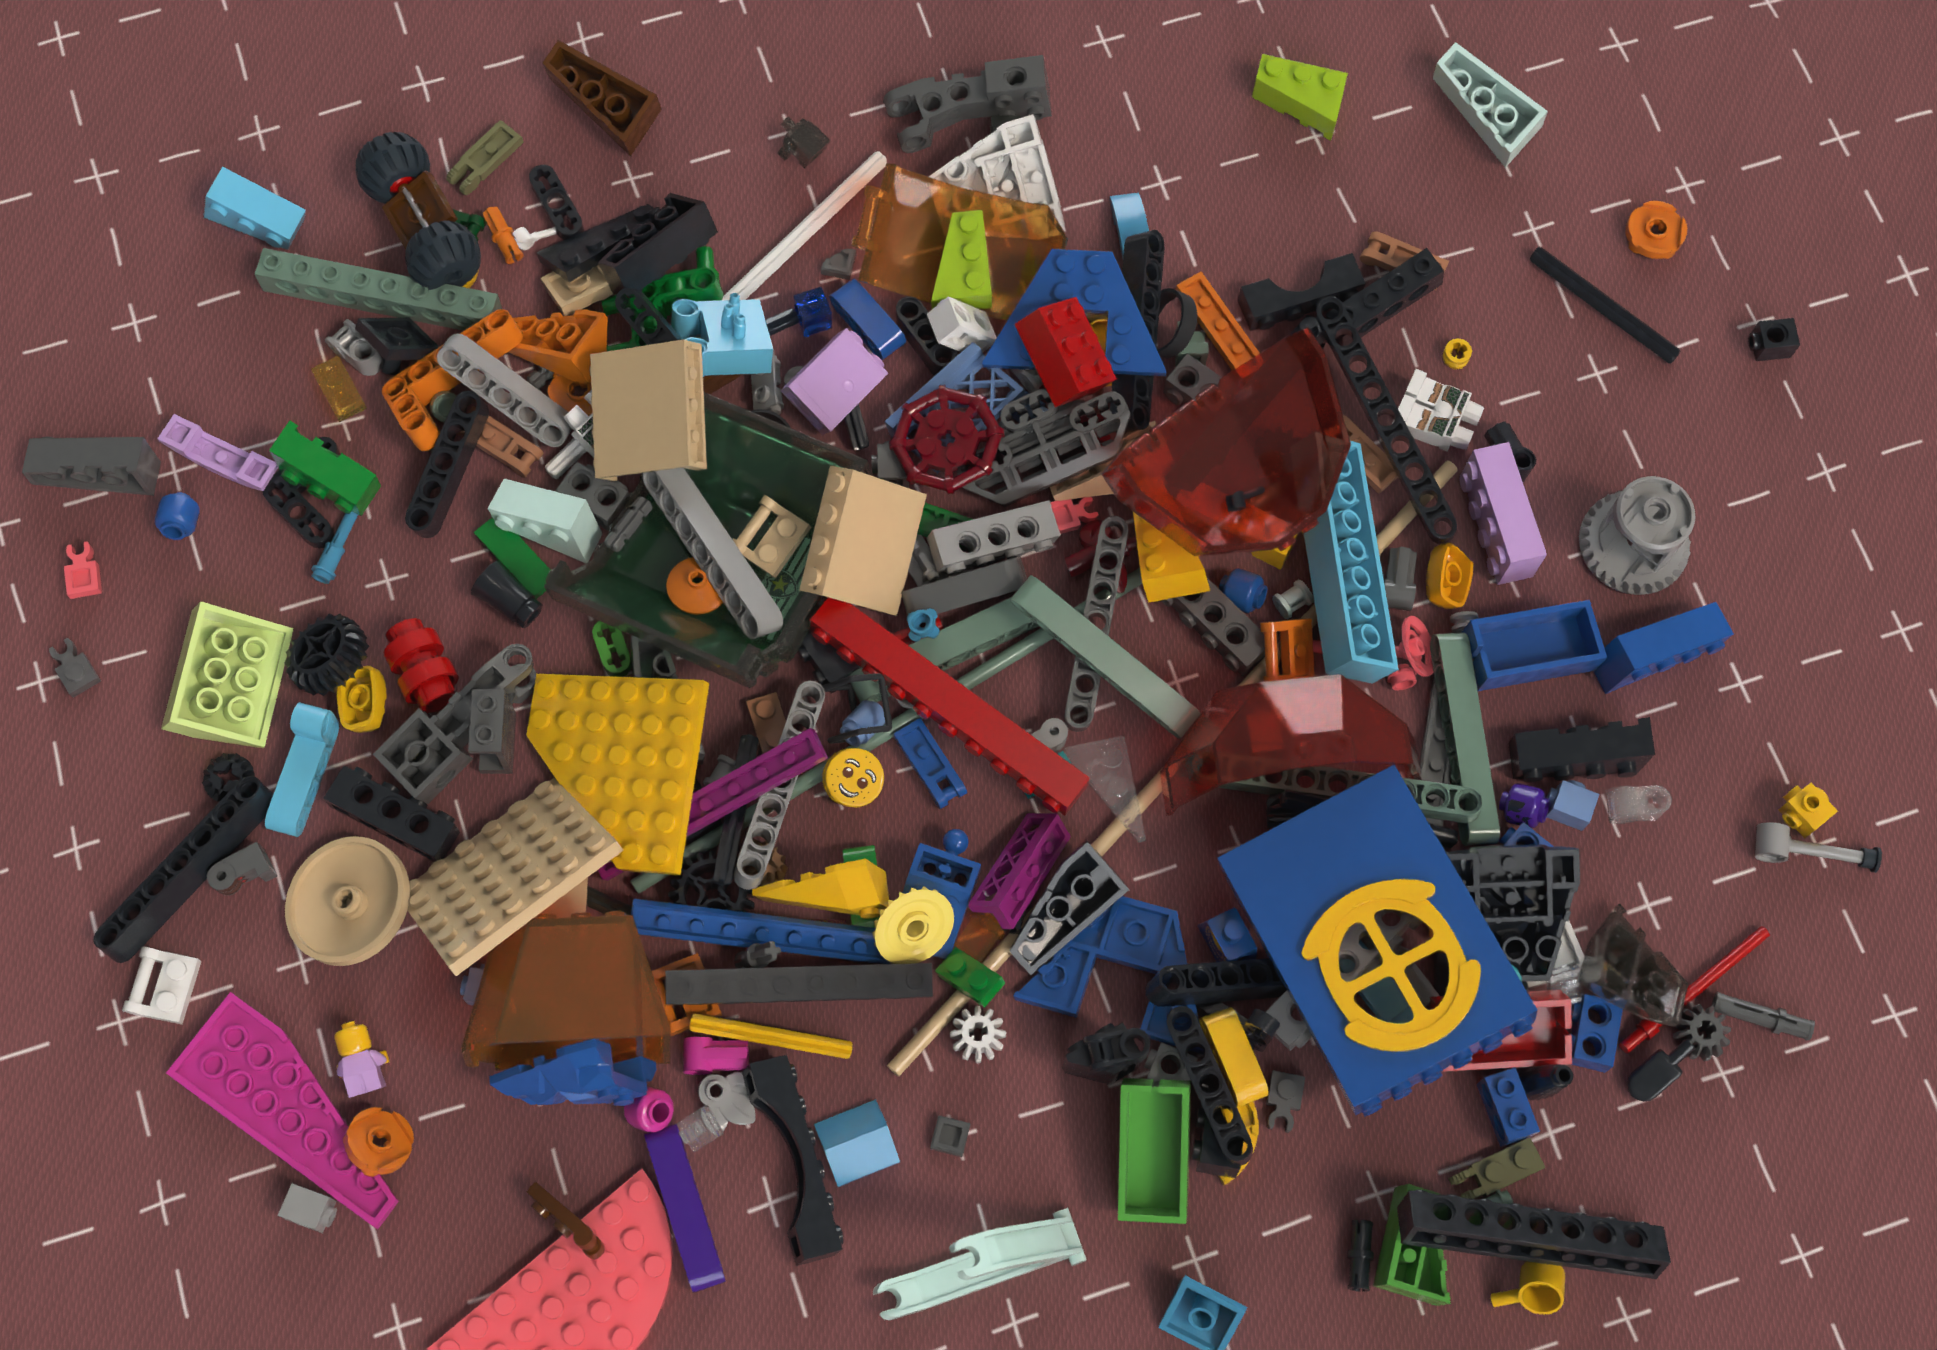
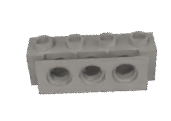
[927,500,1061,575]

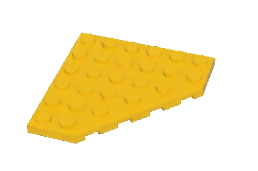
[526,674,709,875]

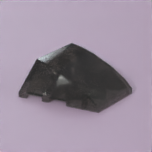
[1577,903,1688,1026]

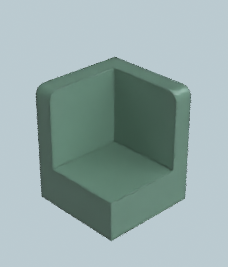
[1174,321,1209,366]

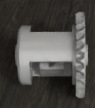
[1579,476,1695,595]

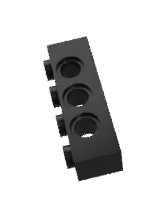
[1326,248,1444,346]
[323,766,460,862]

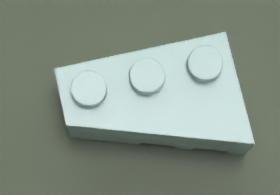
[488,479,603,564]

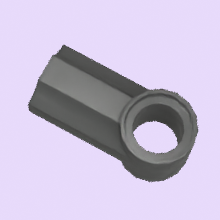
[1384,547,1417,611]

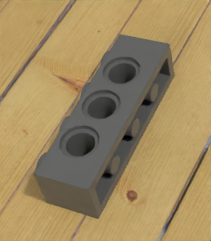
[1160,578,1265,676]

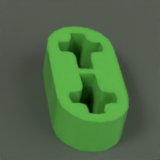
[592,619,632,677]

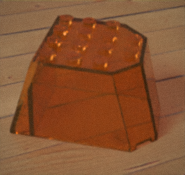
[462,911,671,1072]

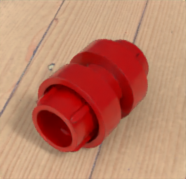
[383,618,459,713]

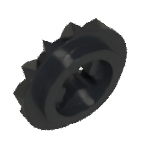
[202,753,255,802]

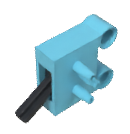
[671,293,799,377]

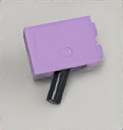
[780,328,888,450]

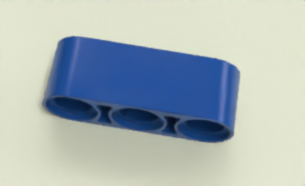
[829,279,906,360]

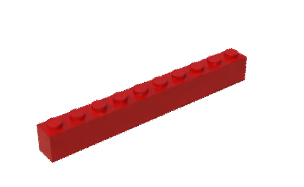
[810,597,1090,816]

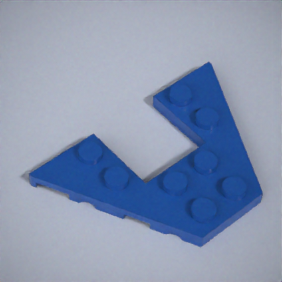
[982,249,1166,376]
[1014,896,1205,1054]

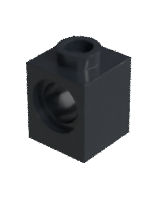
[1748,318,1800,361]

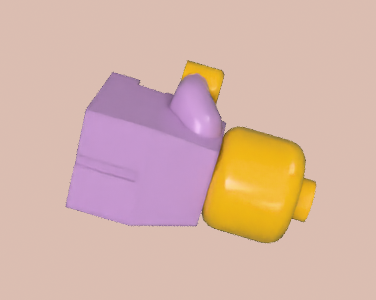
[334,1021,390,1098]

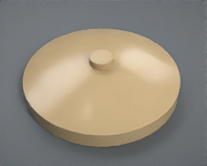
[285,836,410,966]

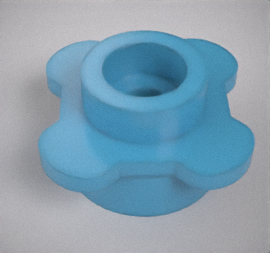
[907,608,940,642]

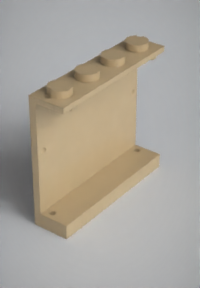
[590,339,707,481]
[799,466,927,616]

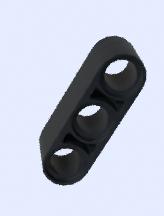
[896,296,957,376]

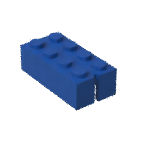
[1461,600,1607,691]

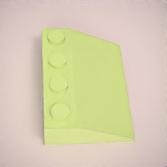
[161,601,294,748]

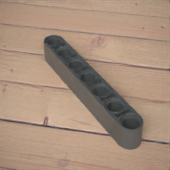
[1064,516,1128,732]

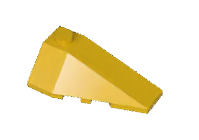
[752,859,889,919]

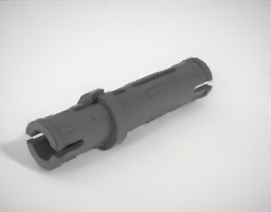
[1711,991,1815,1041]

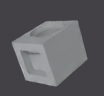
[278,1183,337,1233]

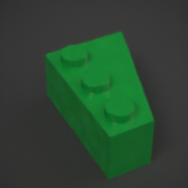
[269,420,381,516]

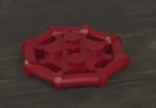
[889,385,1005,495]

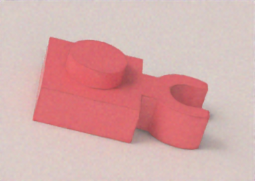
[1050,497,1099,534]
[64,541,102,599]

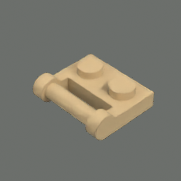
[733,495,811,579]

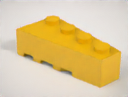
[1129,477,1210,603]

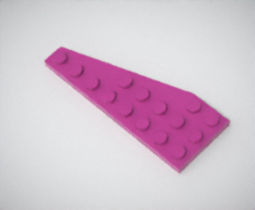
[166,992,399,1229]

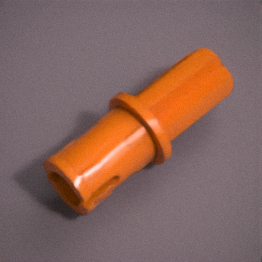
[483,206,524,264]

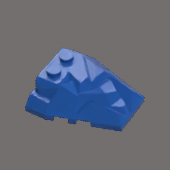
[489,1038,657,1106]

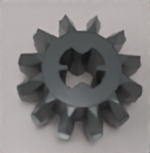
[1673,1004,1731,1061]

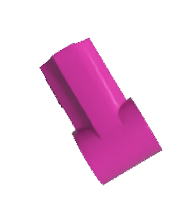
[683,1037,749,1075]

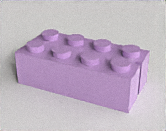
[1460,442,1547,585]

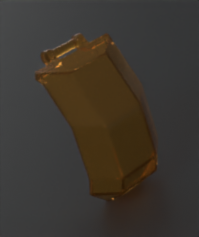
[851,163,1069,321]

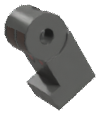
[207,842,278,896]

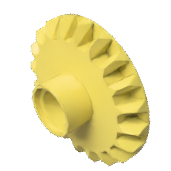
[872,887,954,964]

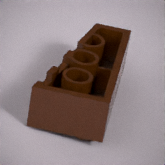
[542,40,662,156]

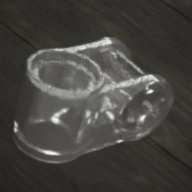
[1605,785,1672,824]

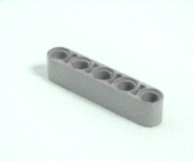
[437,334,572,447]

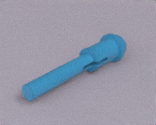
[311,512,358,584]

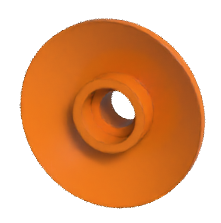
[666,557,723,614]

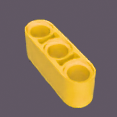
[1199,1007,1269,1107]

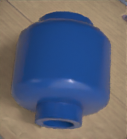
[155,492,200,540]
[1219,568,1268,613]

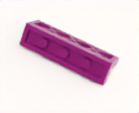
[968,813,1071,929]

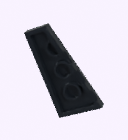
[536,204,654,282]

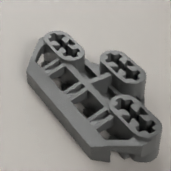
[957,389,1131,507]

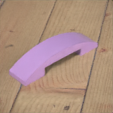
[157,414,278,491]

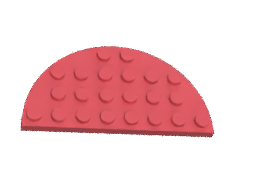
[426,1169,673,1350]

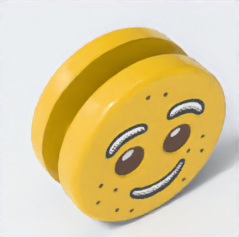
[822,748,884,807]

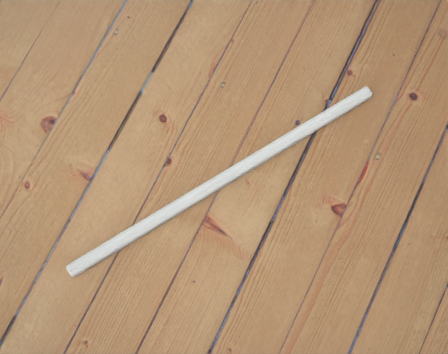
[545,151,887,479]

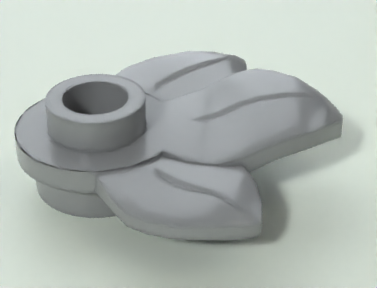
[698,1072,755,1134]

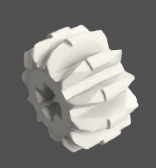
[950,1006,1006,1063]

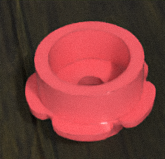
[1387,664,1417,691]

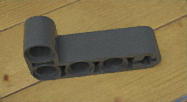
[901,556,1027,616]

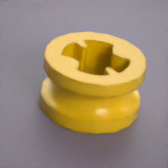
[1442,338,1472,369]

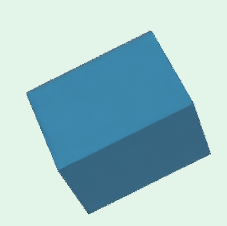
[814,1099,900,1187]
[1158,1275,1247,1350]

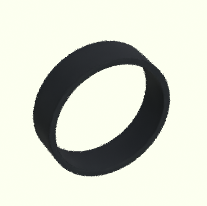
[1156,288,1197,358]

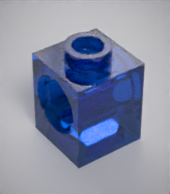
[793,286,833,337]

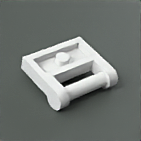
[122,947,202,1025]

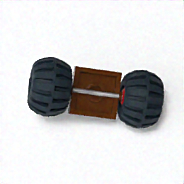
[355,132,481,290]

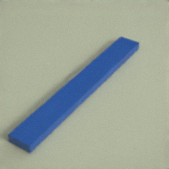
[629,899,891,964]

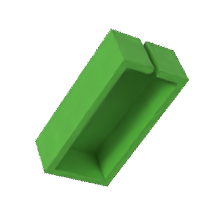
[1118,1078,1191,1224]

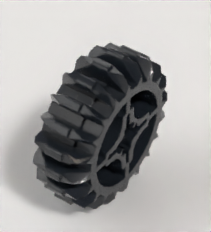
[284,613,369,696]
[668,850,755,912]

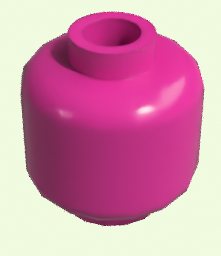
[624,1086,674,1133]

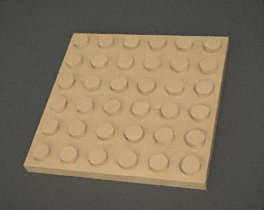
[407,778,623,976]

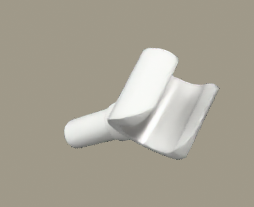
[513,227,557,250]

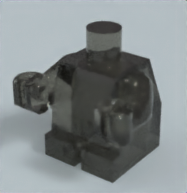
[778,116,831,169]

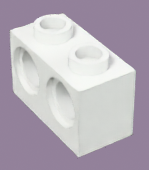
[927,296,996,353]

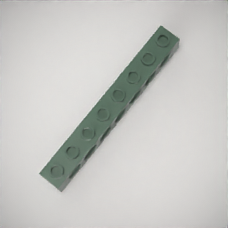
[255,248,502,331]

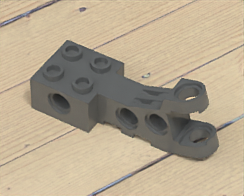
[883,55,1052,153]
[373,644,536,804]

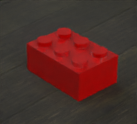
[1014,297,1117,407]

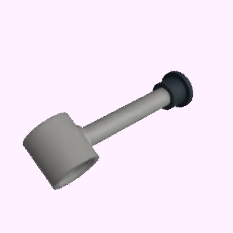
[1755,822,1882,873]

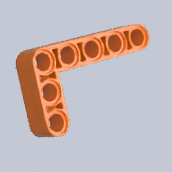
[382,309,523,451]

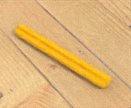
[689,1014,853,1059]

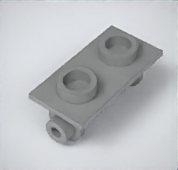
[751,349,784,415]
[908,534,948,587]

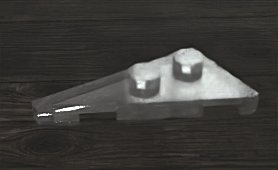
[1064,735,1146,843]

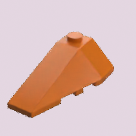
[508,309,608,384]

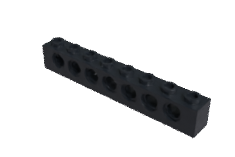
[666,963,933,1006]
[1397,1190,1671,1279]

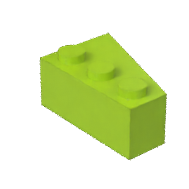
[1252,54,1348,141]
[931,210,992,309]

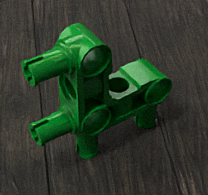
[602,246,724,352]

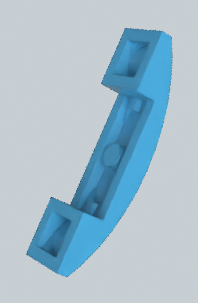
[1110,193,1149,259]

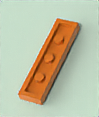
[1175,271,1266,383]

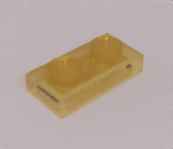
[311,356,367,422]

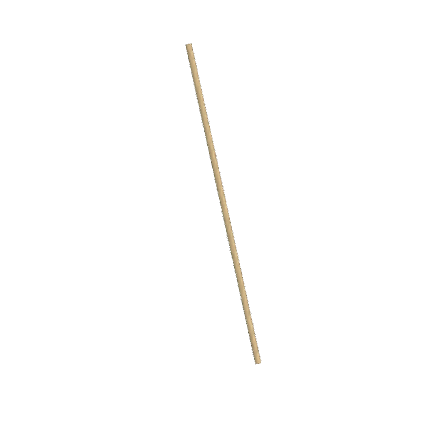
[887,461,1458,1077]

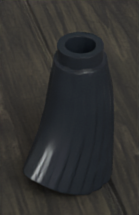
[1518,1064,1573,1100]

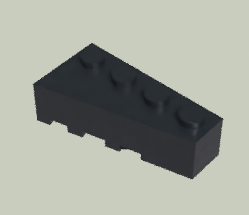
[1509,717,1655,782]

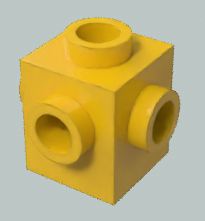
[1778,783,1838,839]

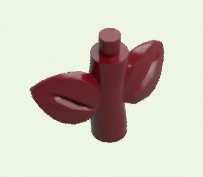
[1065,520,1137,593]

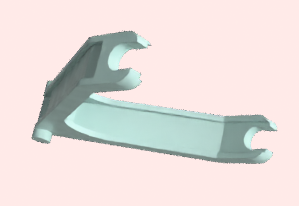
[873,1208,1087,1320]

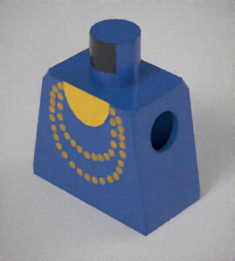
[1197,907,1257,962]

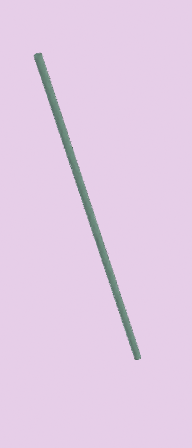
[630,476,1296,894]

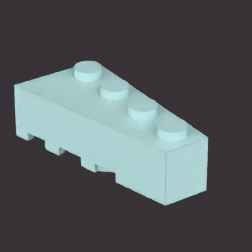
[1433,42,1548,168]

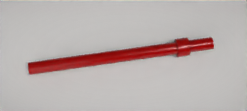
[1619,926,1770,1054]

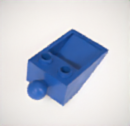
[902,829,981,960]

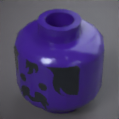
[1499,783,1550,829]

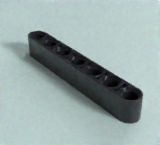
[1110,230,1165,433]
[93,776,273,963]

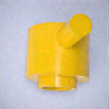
[1491,1261,1565,1315]

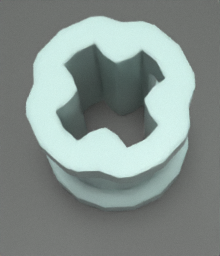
[1272,579,1314,619]

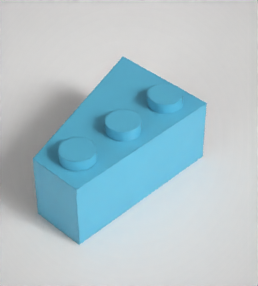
[204,167,306,250]

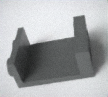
[468,689,516,774]

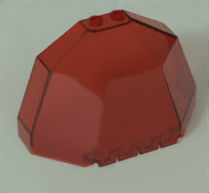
[1101,327,1351,556]
[1160,674,1422,816]

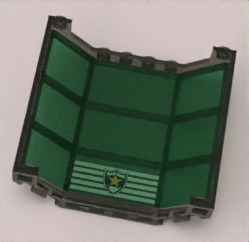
[544,392,872,688]

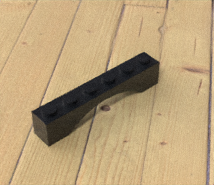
[742,1055,844,1266]

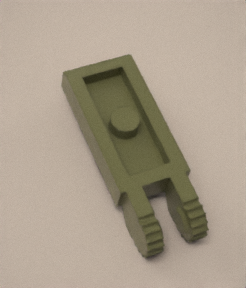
[446,120,524,196]
[1448,1137,1546,1199]

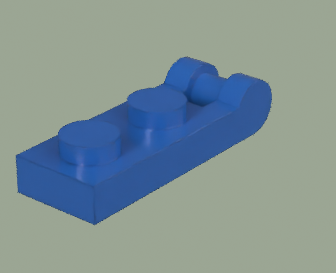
[893,718,968,809]

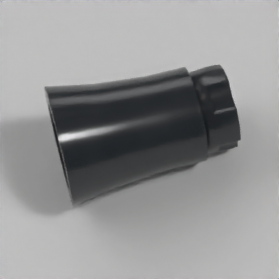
[470,561,543,628]

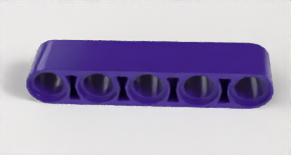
[644,1123,726,1293]

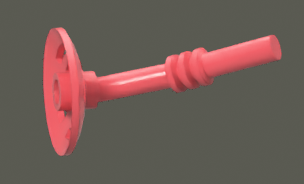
[1313,616,1434,677]

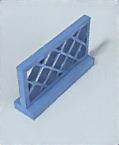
[885,342,1026,474]

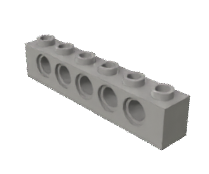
[1266,909,1422,1051]

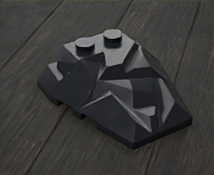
[1446,844,1580,982]

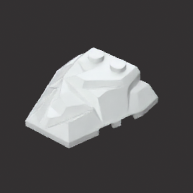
[927,114,1066,240]

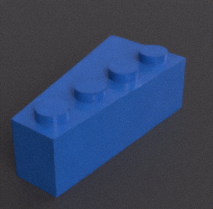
[1593,602,1734,694]

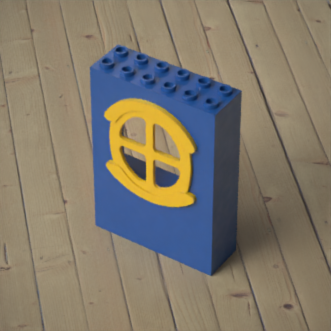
[1218,764,1538,1117]

